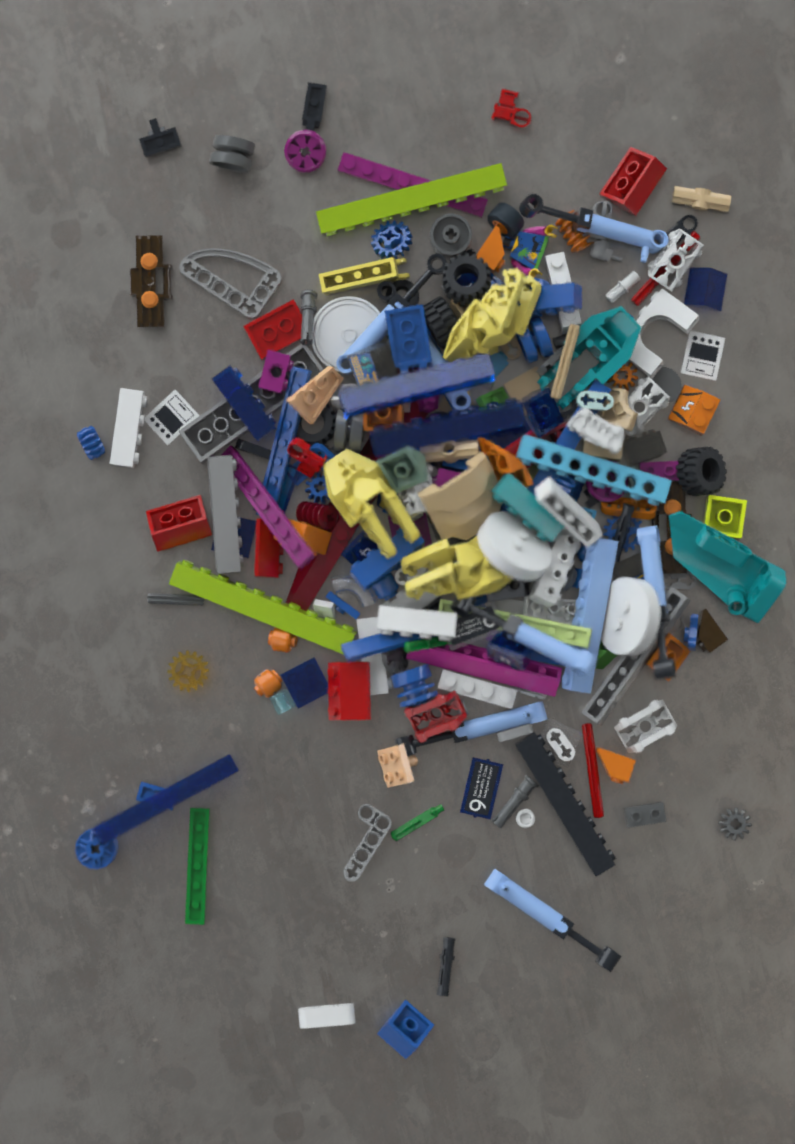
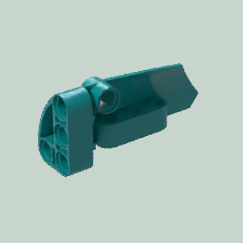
[669,511,787,623]

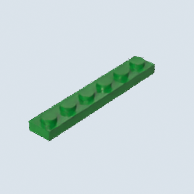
[185,808,210,925]

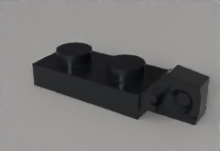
[302,82,327,131]

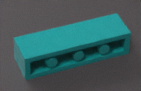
[491,473,565,542]

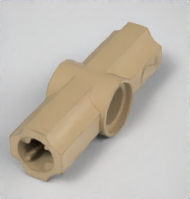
[672,186,731,213]
[420,439,480,463]

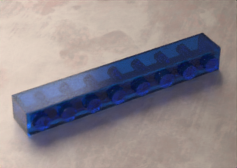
[339,353,495,419]
[369,398,526,457]
[92,754,239,846]

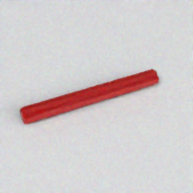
[631,231,700,306]
[582,723,604,818]

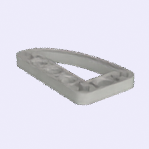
[179,248,281,319]

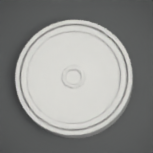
[312,296,387,372]
[478,512,552,581]
[601,577,660,656]

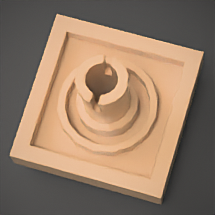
[377,744,418,788]

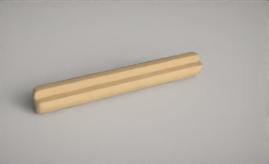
[551,324,580,399]

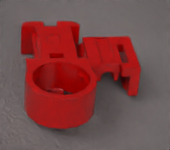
[492,89,532,128]
[287,438,327,478]

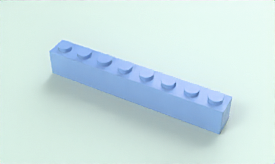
[562,538,618,694]

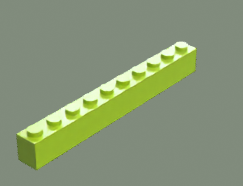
[316,163,507,236]
[169,559,357,655]

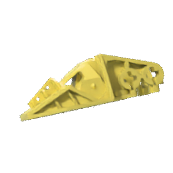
[443,268,541,367]
[323,449,420,559]
[401,535,515,600]

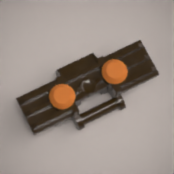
[130,235,173,327]
[651,481,692,574]

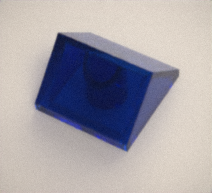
[684,267,728,312]

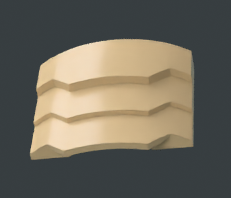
[418,452,503,540]

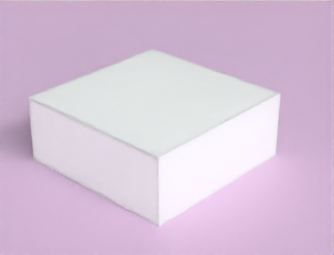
[313,599,336,619]

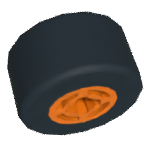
[487,202,524,238]

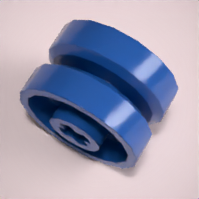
[516,316,554,364]

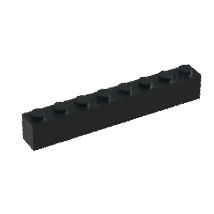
[515,732,616,877]

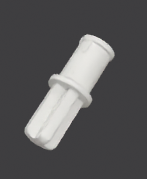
[606,271,641,303]

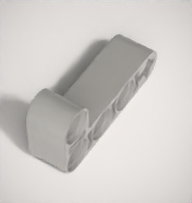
[343,804,391,881]

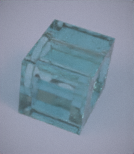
[270,689,296,715]

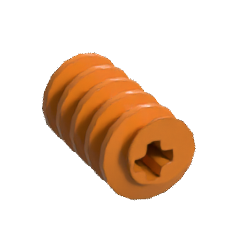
[555,210,594,252]

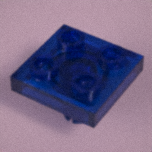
[281,657,328,709]

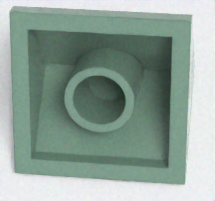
[376,446,428,493]

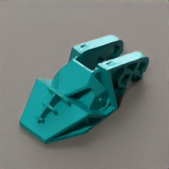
[537,306,642,410]

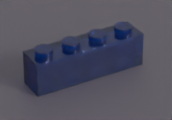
[212,365,277,442]

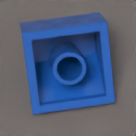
[377,1000,434,1059]

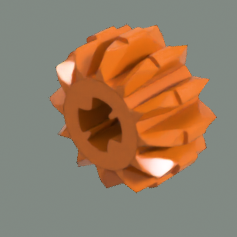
[606,363,638,391]

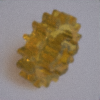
[167,650,209,692]

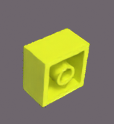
[703,495,747,540]

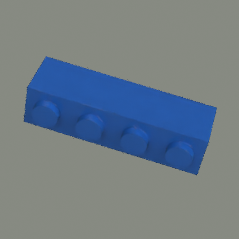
[504,282,582,317]
[350,527,425,592]

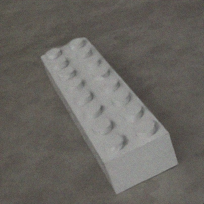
[179,344,324,464]

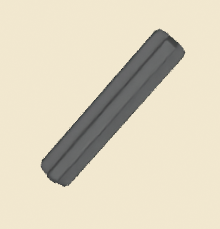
[147,593,204,606]

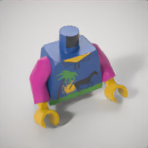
[502,225,558,278]

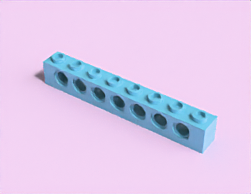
[516,435,671,506]

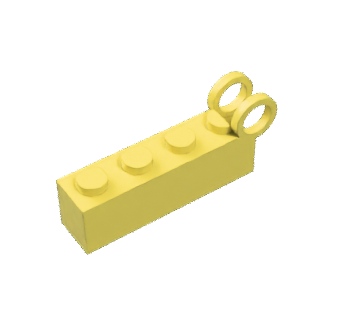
[319,257,410,295]

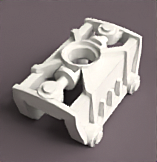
[648,228,704,292]
[624,376,670,437]
[567,408,624,454]
[398,463,433,521]
[614,700,678,753]

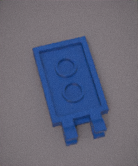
[384,304,432,381]

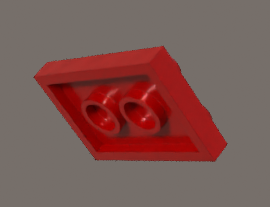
[243,299,302,360]

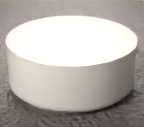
[516,809,535,828]

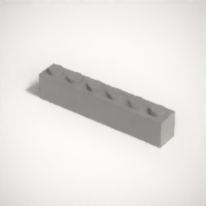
[207,455,244,573]

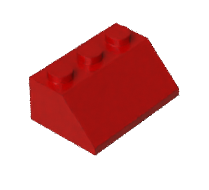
[599,147,667,216]
[146,494,212,552]
[254,518,284,578]
[327,662,371,720]

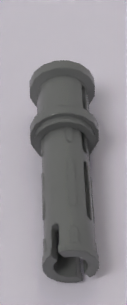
[300,290,317,346]
[492,775,539,828]

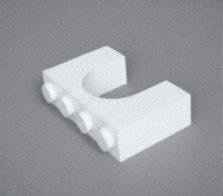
[628,288,699,379]

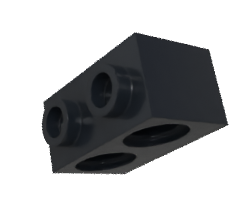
[487,579,529,602]

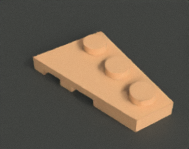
[286,366,344,424]

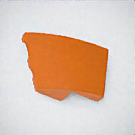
[477,437,533,487]

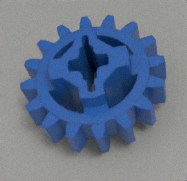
[371,220,413,259]
[603,516,642,553]

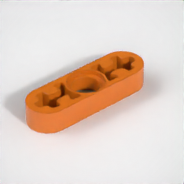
[600,497,657,520]

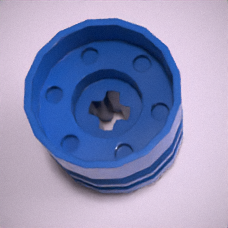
[390,664,438,707]
[75,827,119,869]

